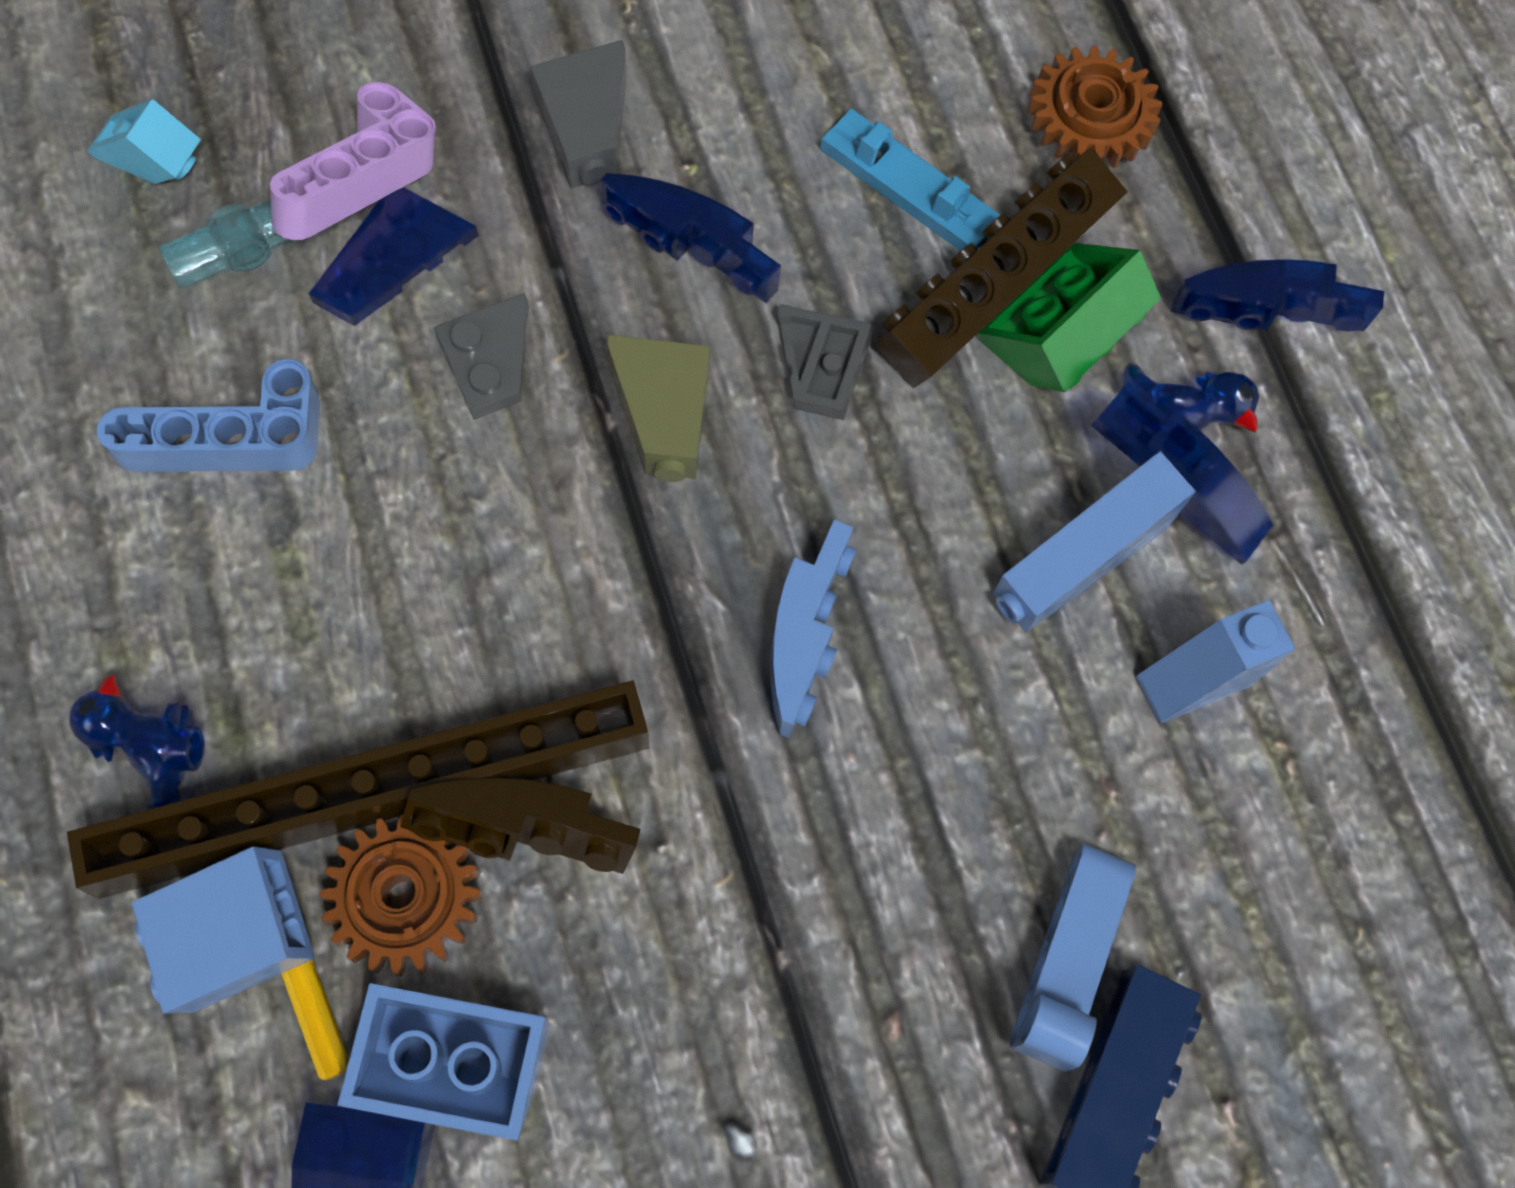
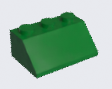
[976,243,1161,393]

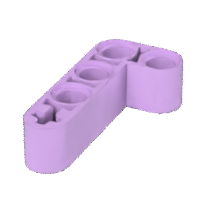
[270,82,436,240]

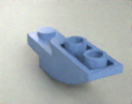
[771,520,857,738]

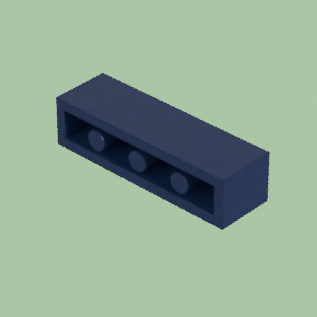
[1040,964,1202,1188]

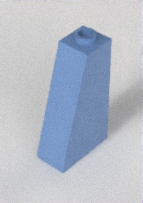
[993,451,1196,633]

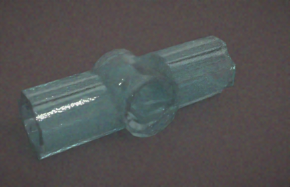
[158,200,293,289]

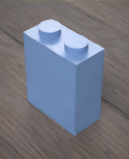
[131,847,315,1014]

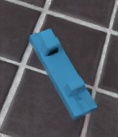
[820,108,1000,251]

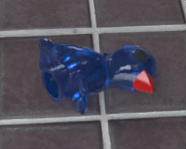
[1121,363,1259,459]
[69,674,204,810]

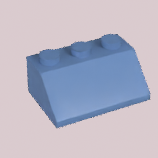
[337,983,550,1141]

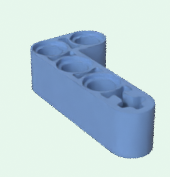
[96,359,320,472]
[1009,843,1136,1072]

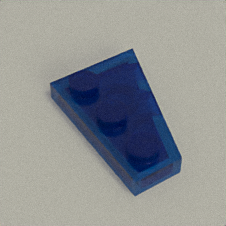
[309,187,478,326]

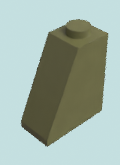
[607,335,711,482]

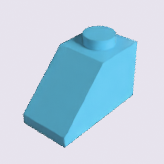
[86,99,201,184]

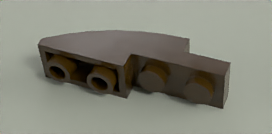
[401,778,641,874]

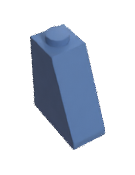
[1136,600,1296,724]

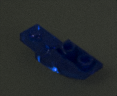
[600,173,781,303]
[1171,259,1384,332]
[1091,382,1274,565]

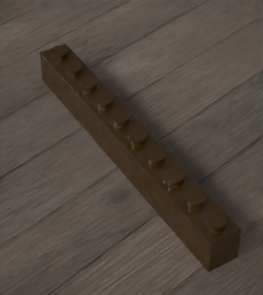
[67,680,649,899]

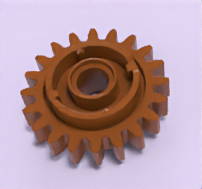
[1027,45,1162,168]
[319,815,482,977]

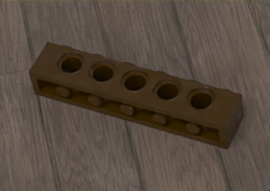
[874,147,1128,388]

